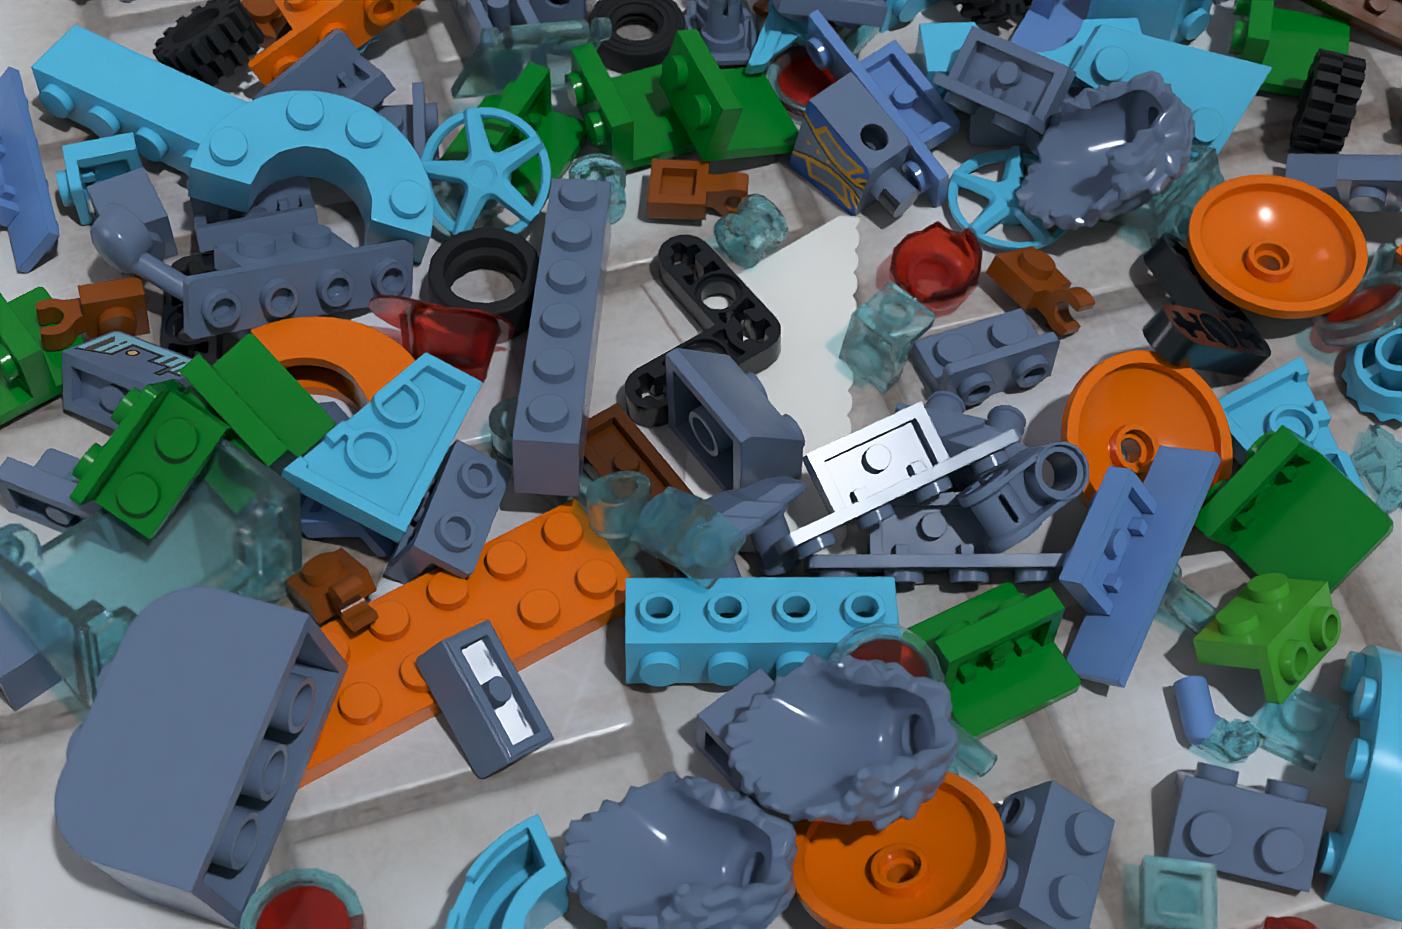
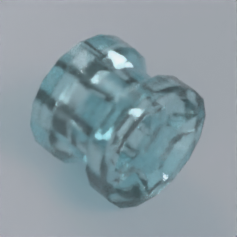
[568,153,626,225]
[714,193,789,269]

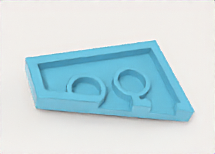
[1070,24,1273,165]
[278,352,483,543]
[1218,356,1369,497]

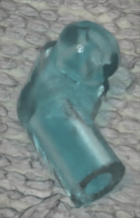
[1159,563,1219,635]

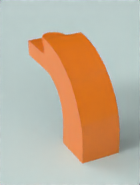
[250,316,415,412]

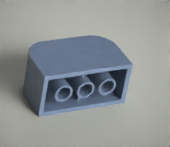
[54,586,349,929]

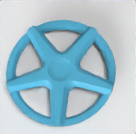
[421,107,551,235]
[947,146,1068,251]

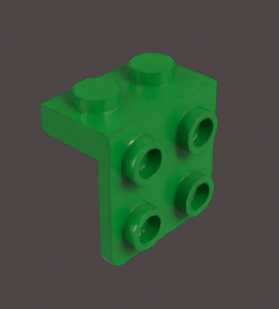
[1228,0,1350,97]
[659,29,799,162]
[565,43,697,175]
[1194,425,1394,595]

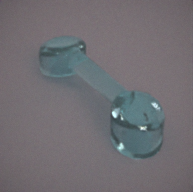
[489,397,653,540]

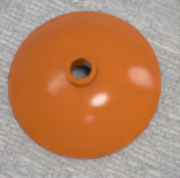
[1186,175,1368,319]
[1061,350,1233,531]
[793,771,1007,929]

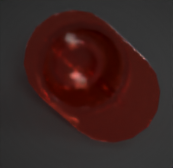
[369,295,515,382]

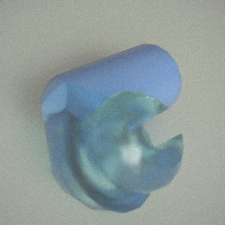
[1173,676,1260,764]

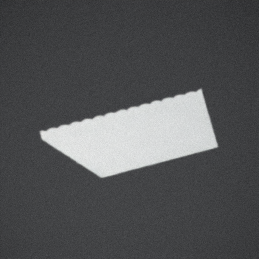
[684,216,861,555]

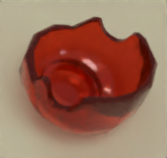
[889,222,983,313]

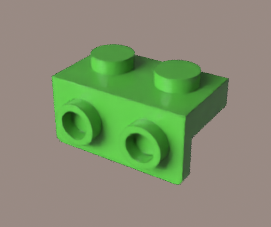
[1193,573,1341,704]

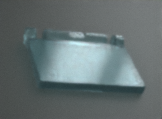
[450,17,612,99]

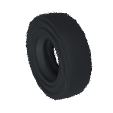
[588,0,685,74]

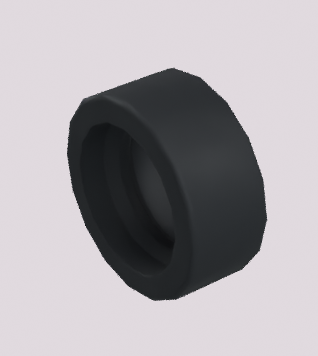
[427,227,540,344]

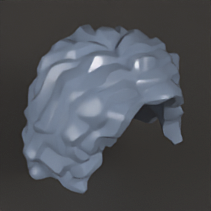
[1015,71,1195,231]
[725,653,958,831]
[560,771,798,929]

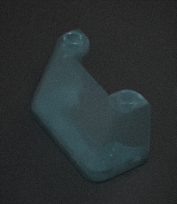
[0,438,302,708]

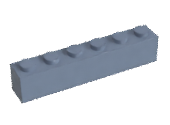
[512,178,611,497]

